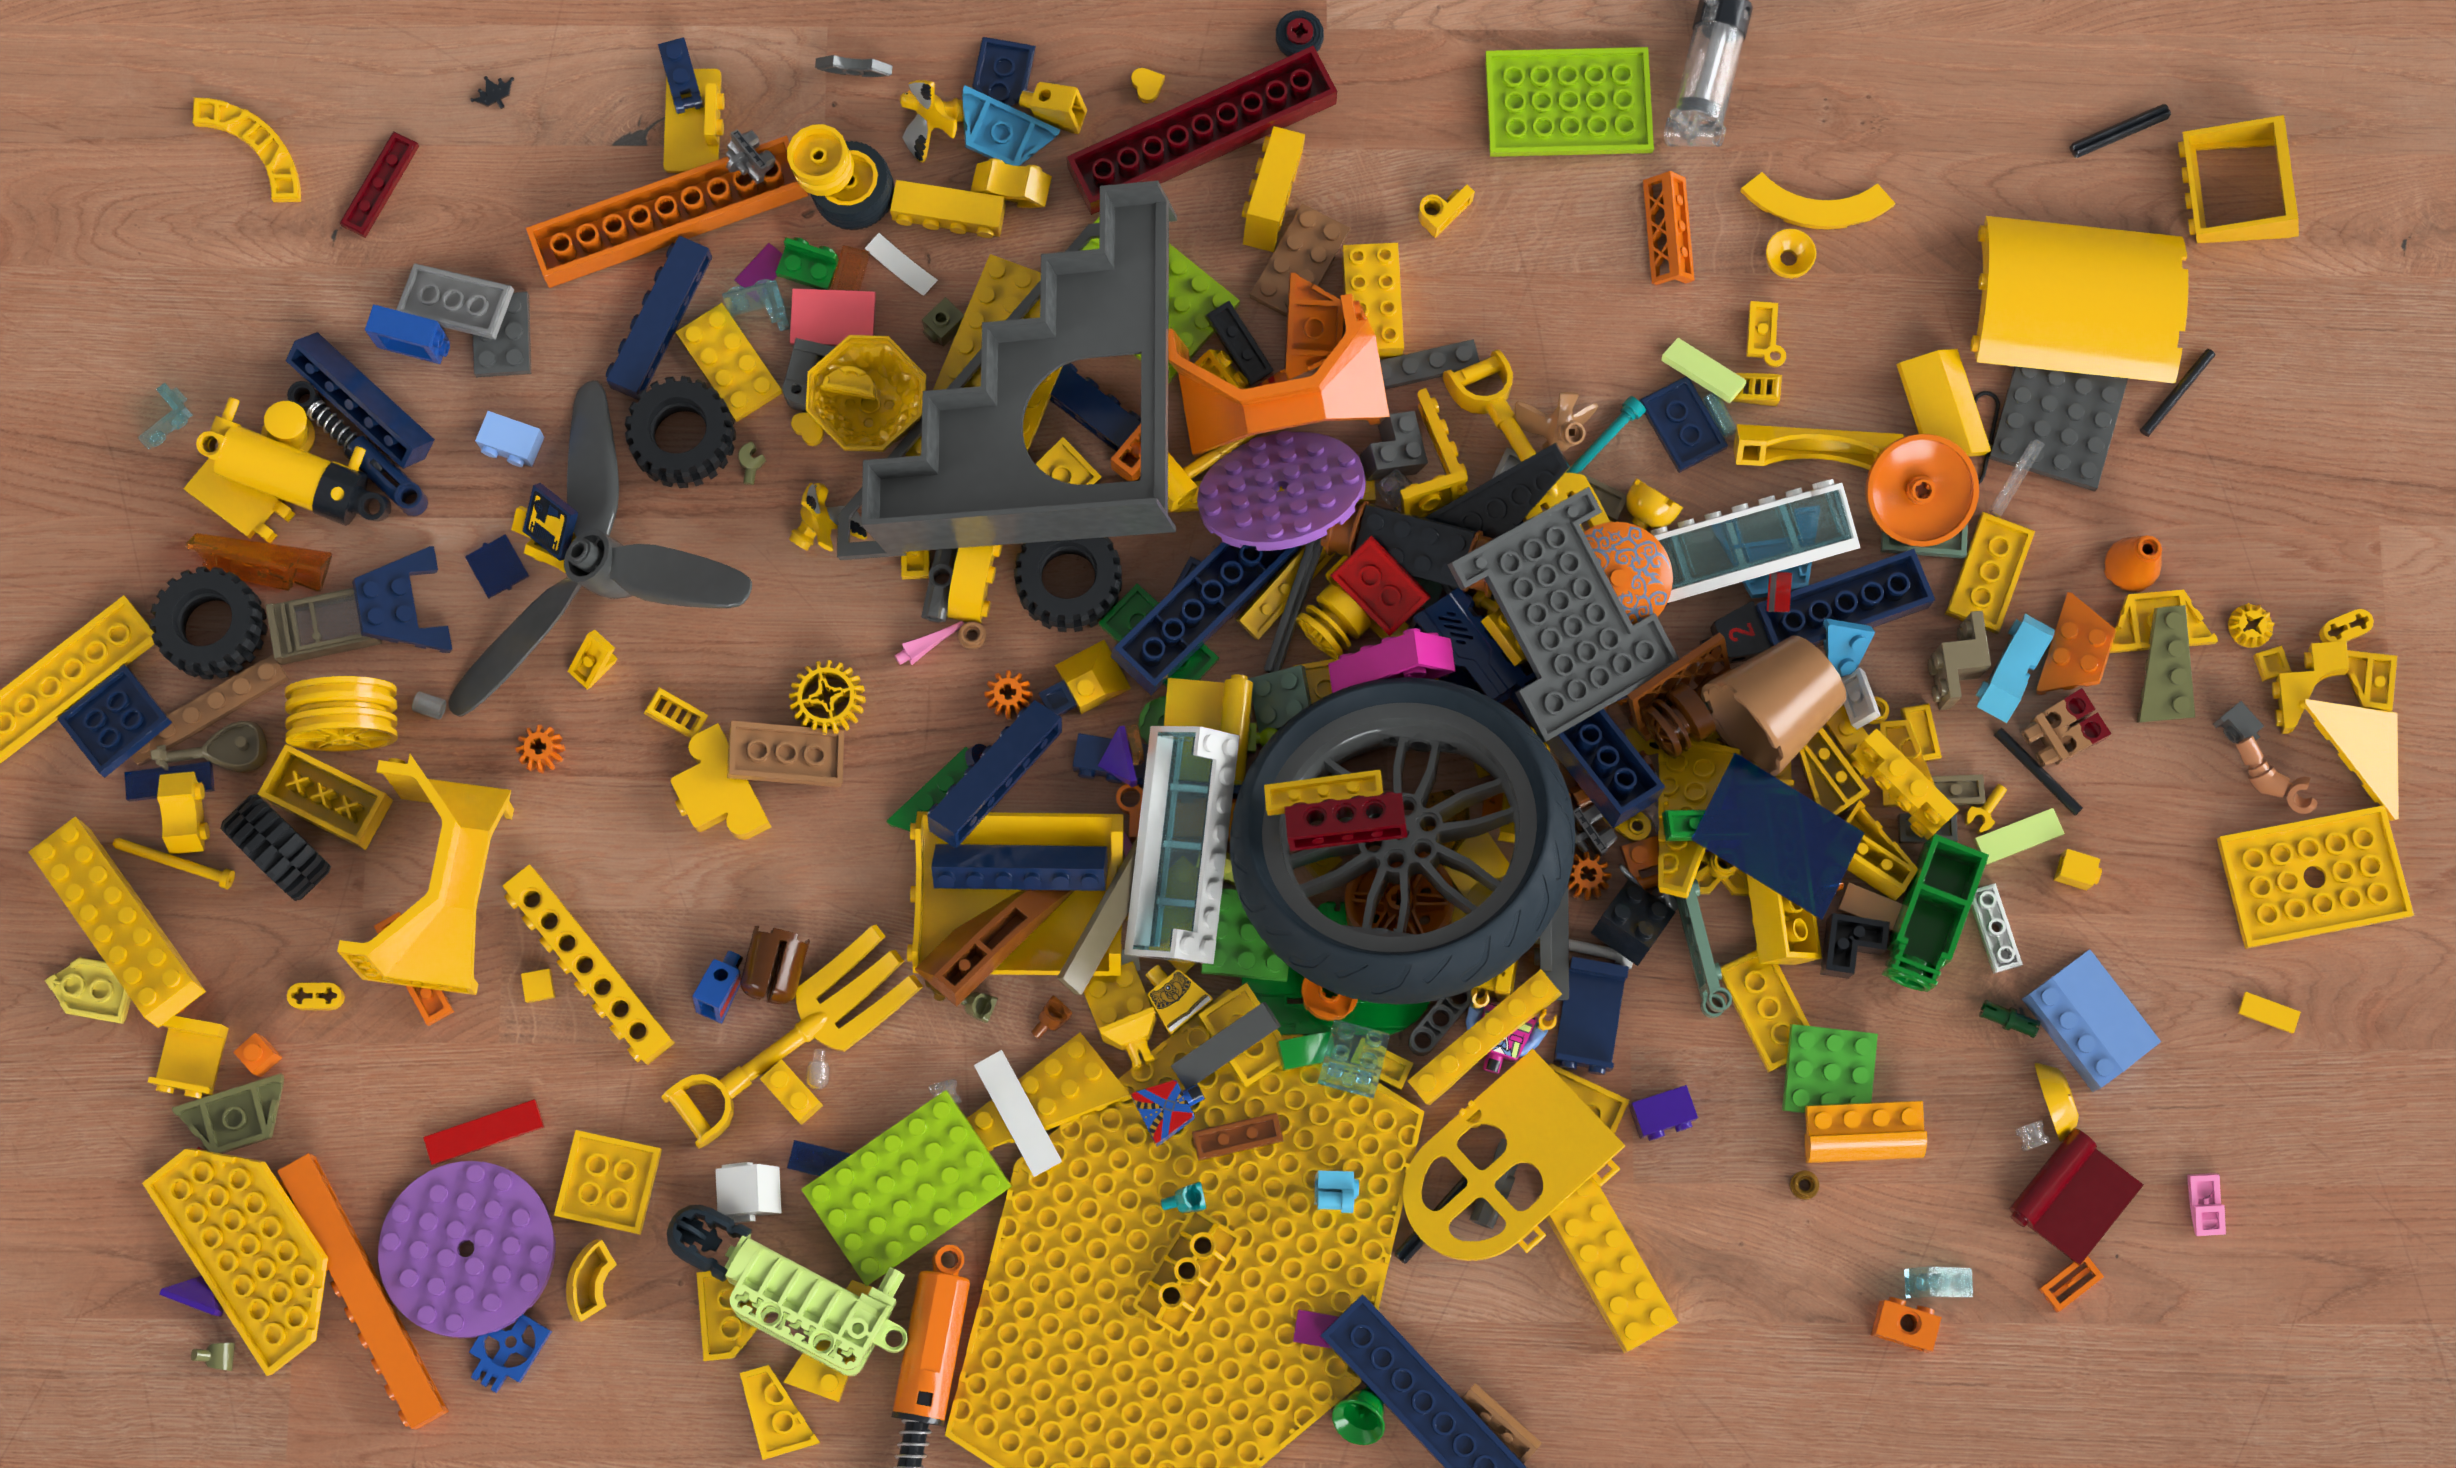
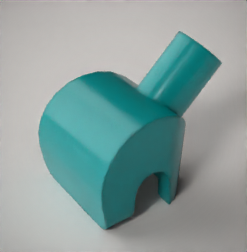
[1161,1182,1206,1213]

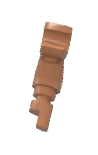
[2236,736,2317,814]

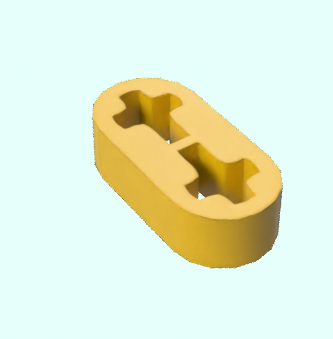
[2319,609,2374,643]
[287,983,345,1010]

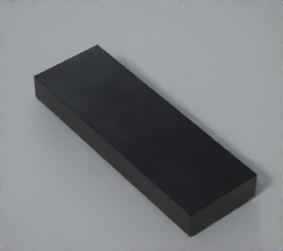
[1205,301,1274,386]

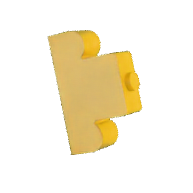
[671,723,772,840]

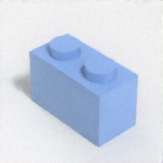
[475,411,545,467]

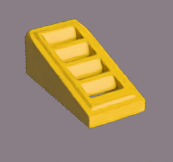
[1722,373,1782,407]
[643,687,708,738]

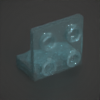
[722,279,790,331]
[1317,1020,1390,1098]

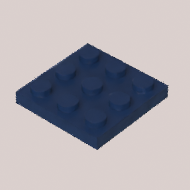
[57,664,172,778]

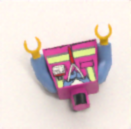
[1465,988,1557,1074]

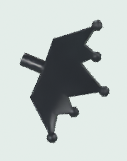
[470,76,514,109]

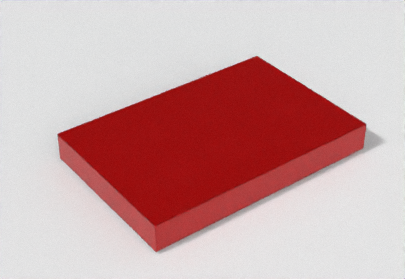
[1330,535,1431,636]

